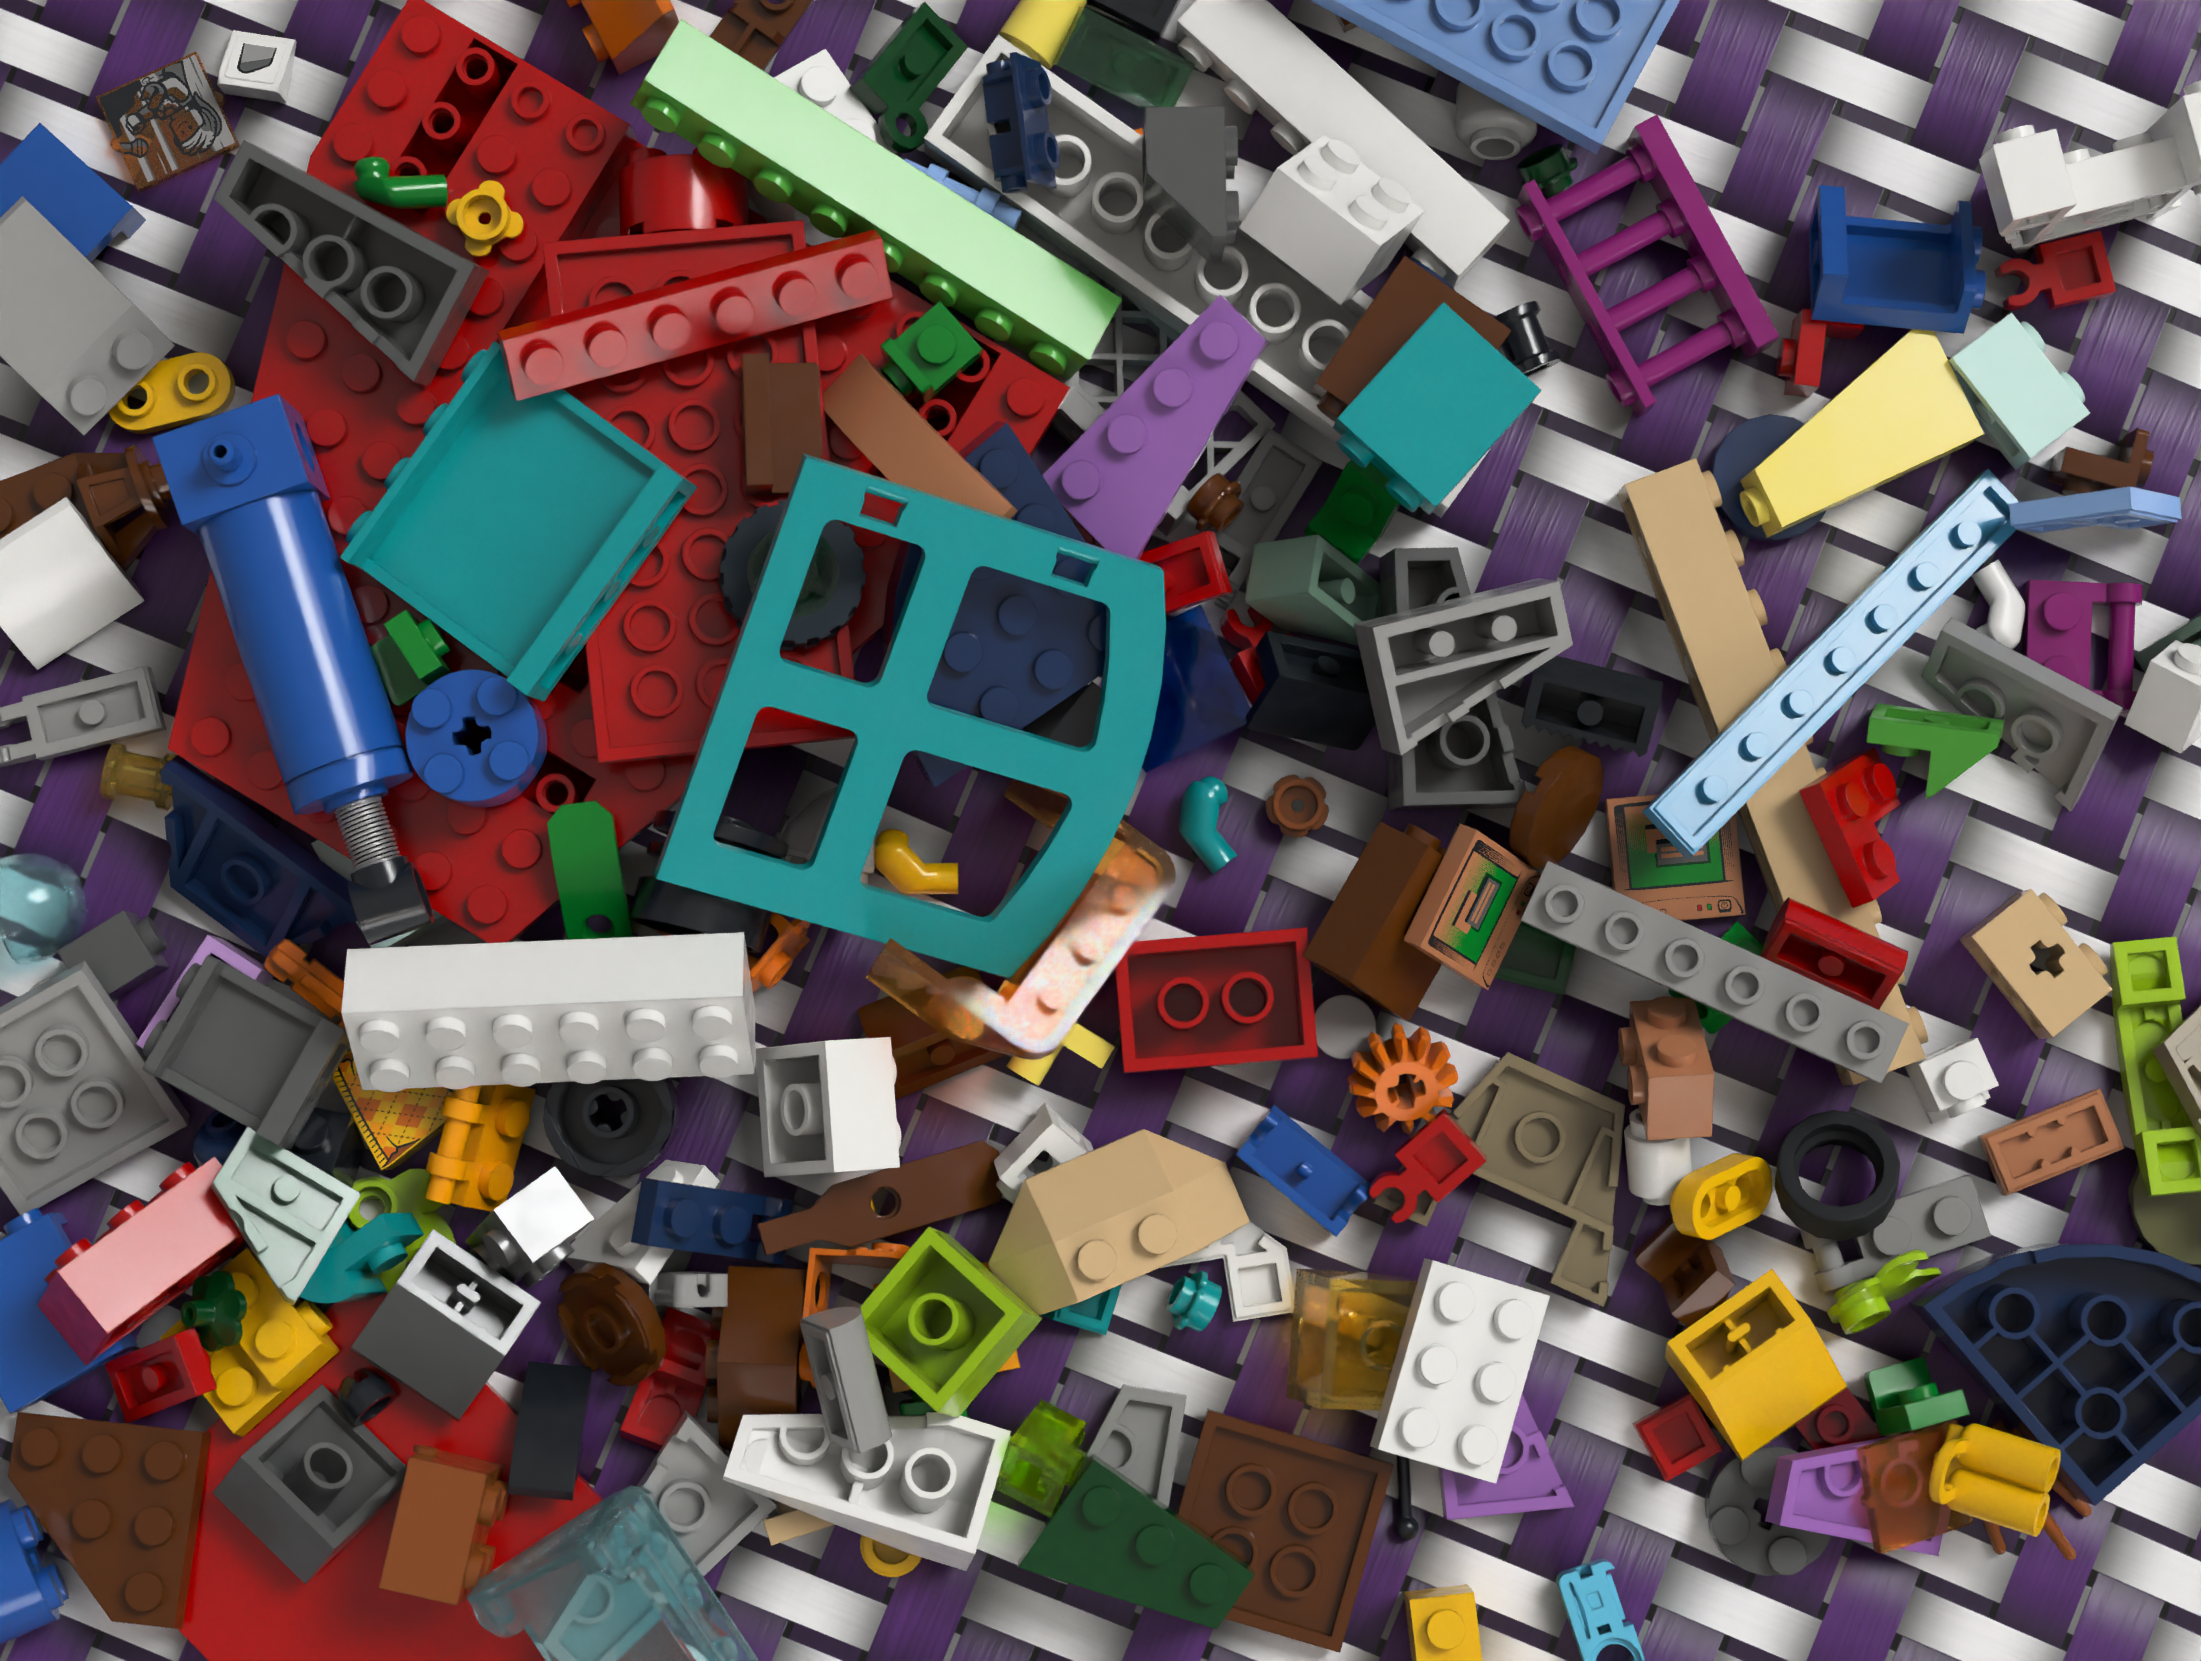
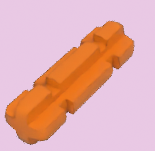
[264,939,346,1030]

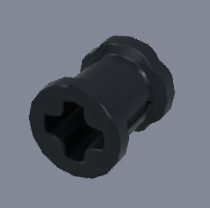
[1493,301,1561,377]

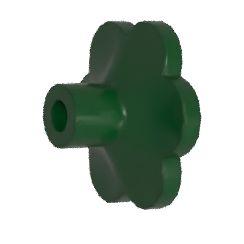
[180,1271,247,1352]

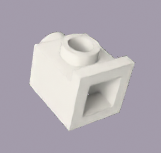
[1905,1038,1999,1124]
[994,1102,1093,1203]

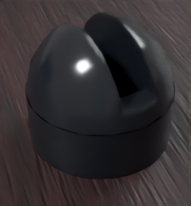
[338,1368,397,1426]

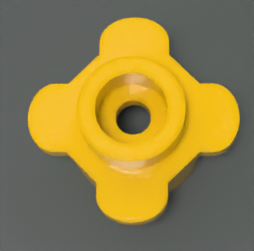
[446,180,524,257]

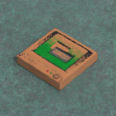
[1604,794,1746,921]
[1404,824,1541,990]

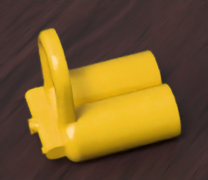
[1929,1423,2061,1537]

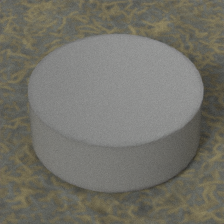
[1315,995,1376,1059]

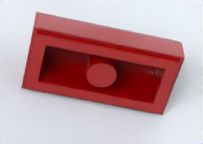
[1760,897,1908,1010]

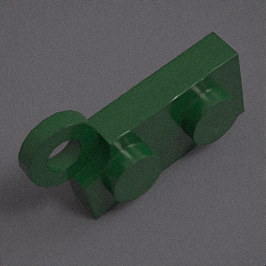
[849,1,968,153]

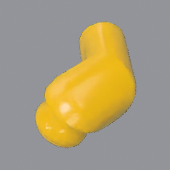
[874,829,959,895]

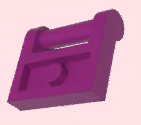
[2022,579,2143,713]

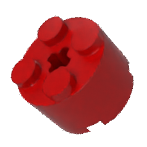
[619,148,749,236]

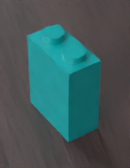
[1333,302,1541,515]

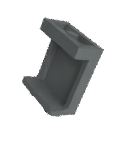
[142,955,350,1150]

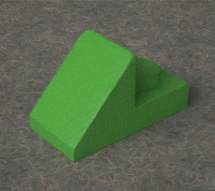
[1867,703,2005,799]

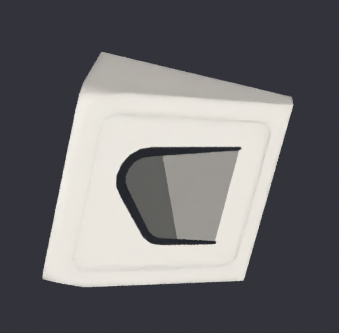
[217,30,297,103]

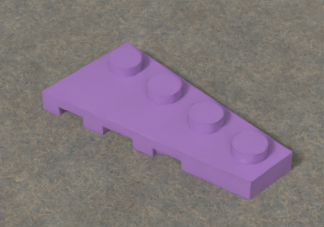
[1042,295,1268,560]

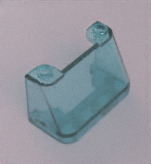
[467,1486,759,1661]

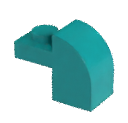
[299,1213,424,1303]

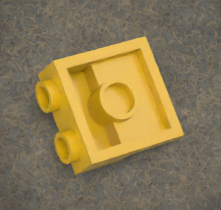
[160,1248,340,1437]

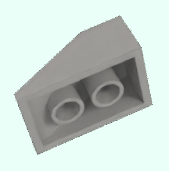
[0,196,175,435]

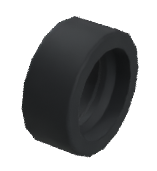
[1774,1110,1901,1241]

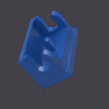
[1234,1105,1371,1237]

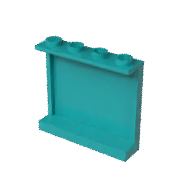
[340,341,697,701]

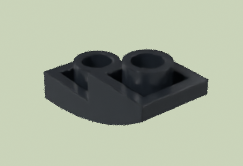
[508,1361,592,1501]

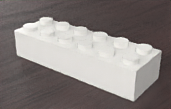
[341,932,756,1092]

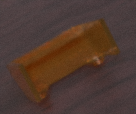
[866,779,1176,1060]

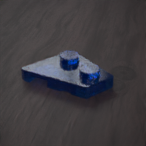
[1142,604,1251,773]

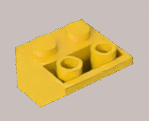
[1665,1269,1847,1462]

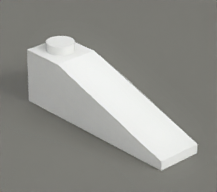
[723,1412,1011,1571]

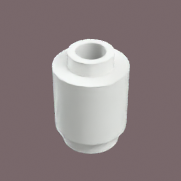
[1624,1108,1692,1206]

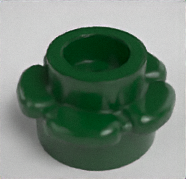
[1517,144,1578,198]

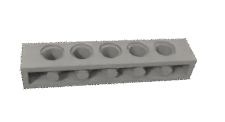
[1520,861,1909,1084]

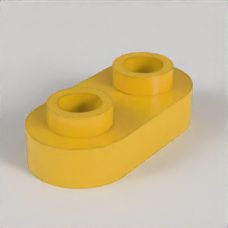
[108,352,235,434]
[1670,1153,1773,1240]

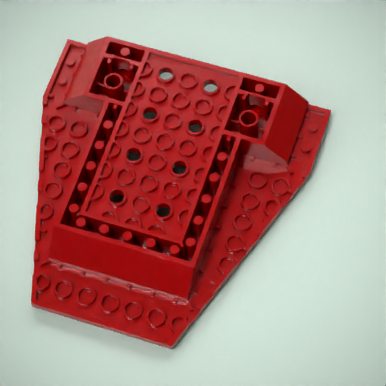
[168,0,1070,943]

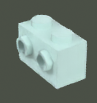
[1949,312,2090,470]

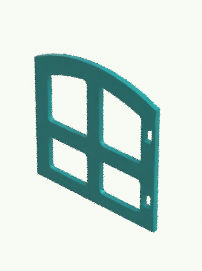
[654,453,1166,978]

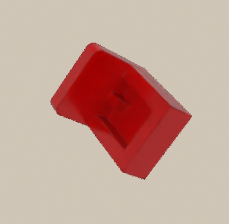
[1776,309,1864,398]

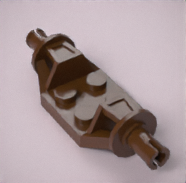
[0,445,172,572]

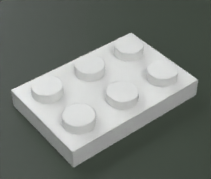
[1370,1258,1550,1484]

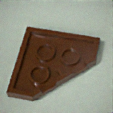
[8,1412,211,1629]

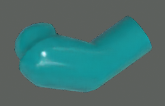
[1179,776,1237,875]

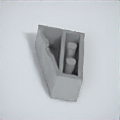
[1354,578,1573,756]

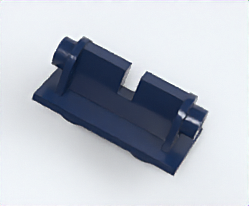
[981,52,1060,193]

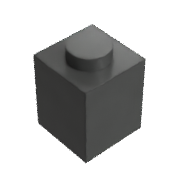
[57,910,170,1002]

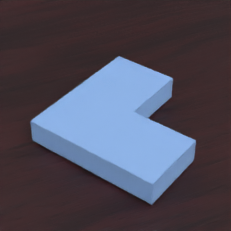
[2009,487,2182,533]

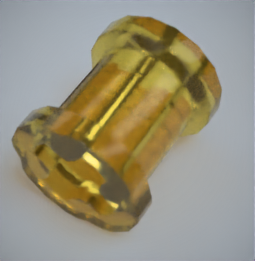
[101,743,177,811]

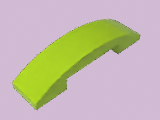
[2110,936,2201,1197]

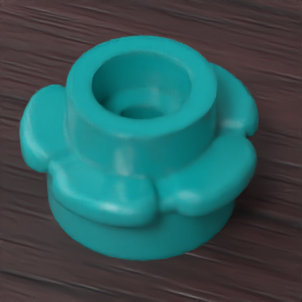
[1166,1271,1222,1332]

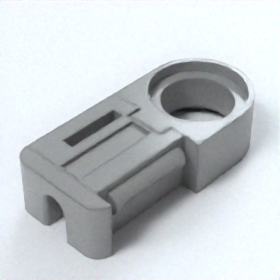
[636,1271,728,1308]

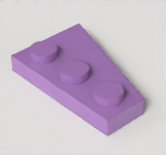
[1438,1394,1574,1520]
[1765,1426,1948,1556]

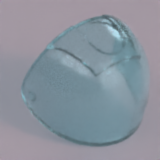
[0,853,87,965]

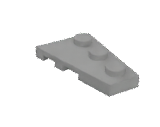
[1922,617,2123,812]
[1065,1384,1187,1507]

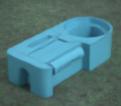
[1556,1558,1645,1661]

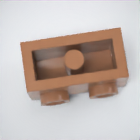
[1618,996,1714,1141]

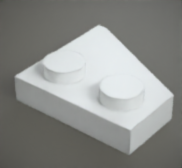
[564,1160,720,1285]

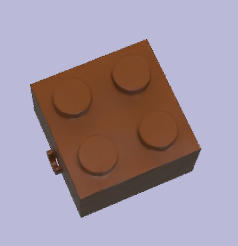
[379,1444,509,1606]

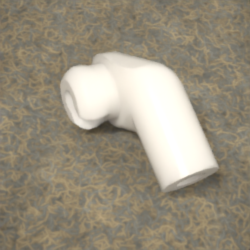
[1971,559,2026,650]

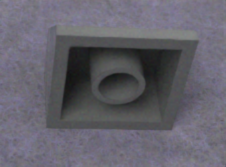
[213,1384,407,1584]

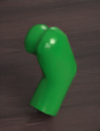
[353,157,448,209]

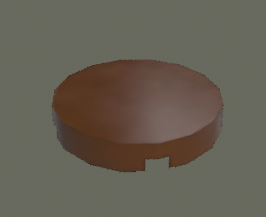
[1509,745,1604,871]
[557,1262,666,1386]

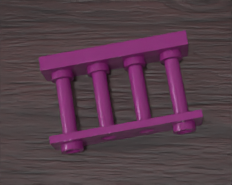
[1515,115,1779,418]

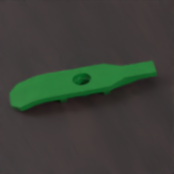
[547,800,634,940]

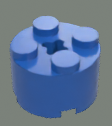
[405,670,547,807]
[0,1499,69,1645]

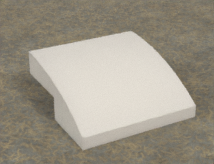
[0,497,144,670]

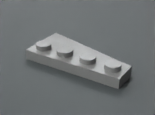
[541,1411,777,1661]

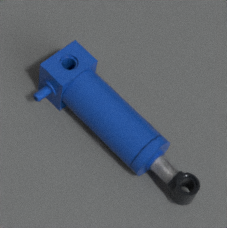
[152,394,434,945]

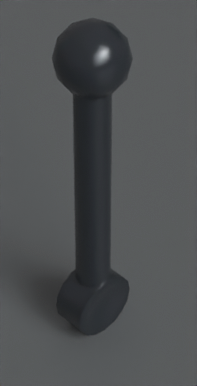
[1393,1455,1419,1541]

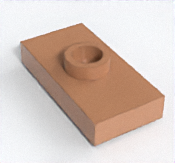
[1977,1089,2124,1196]

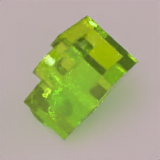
[994,1399,1087,1517]

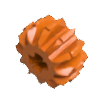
[1347,1022,1458,1136]

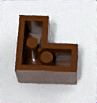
[705,1266,806,1450]

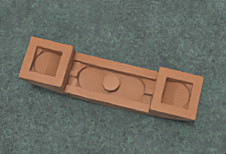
[823,353,1018,519]

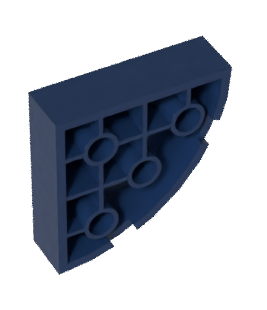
[882,421,1106,788]
[1908,1242,2201,1506]

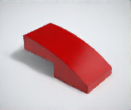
[620,1306,720,1451]

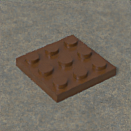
[1177,1409,1394,1653]

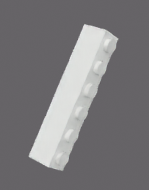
[1176,0,1510,288]

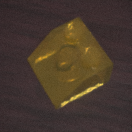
[1286,1269,1418,1410]

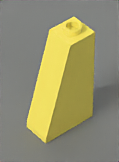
[1740,329,1984,539]

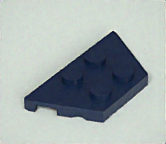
[161,755,358,958]

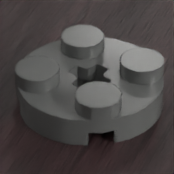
[1704,1445,1832,1576]

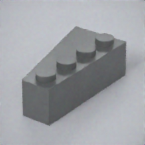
[213,140,489,386]

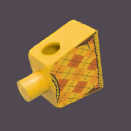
[332,1051,454,1170]

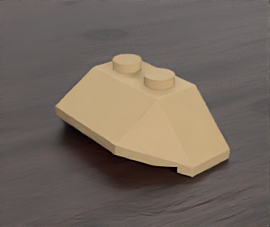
[987,1129,1250,1315]

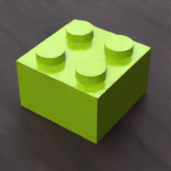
[860,1226,1042,1418]

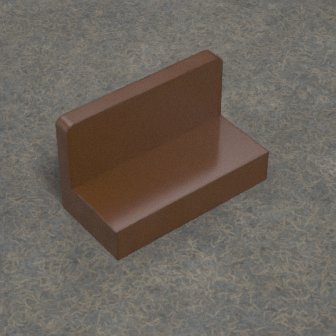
[740,353,822,496]
[857,965,1011,1100]

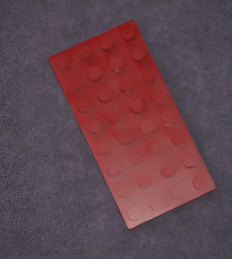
[543,220,855,765]

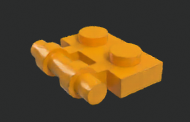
[425,1084,536,1212]

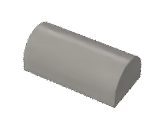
[800,1307,892,1454]

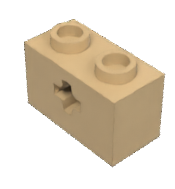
[1959,889,2113,1039]

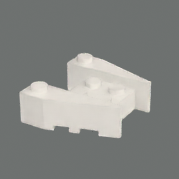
[1979,80,2201,254]

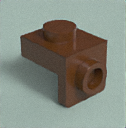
[2046,428,2154,496]
[1634,1216,1735,1327]

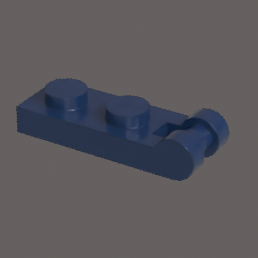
[631,1177,795,1264]

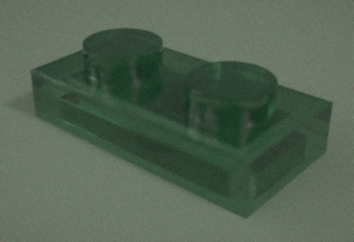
[1052,7,1195,111]

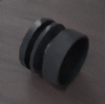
[629,810,789,953]

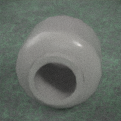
[1455,82,1537,160]

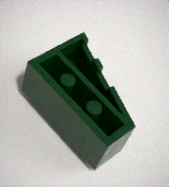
[1018,1454,1255,1629]

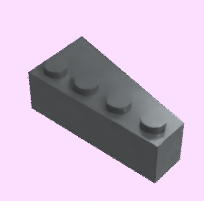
[1379,547,1527,811]

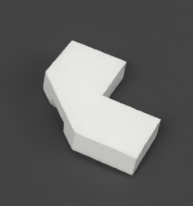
[1160,1222,1297,1322]

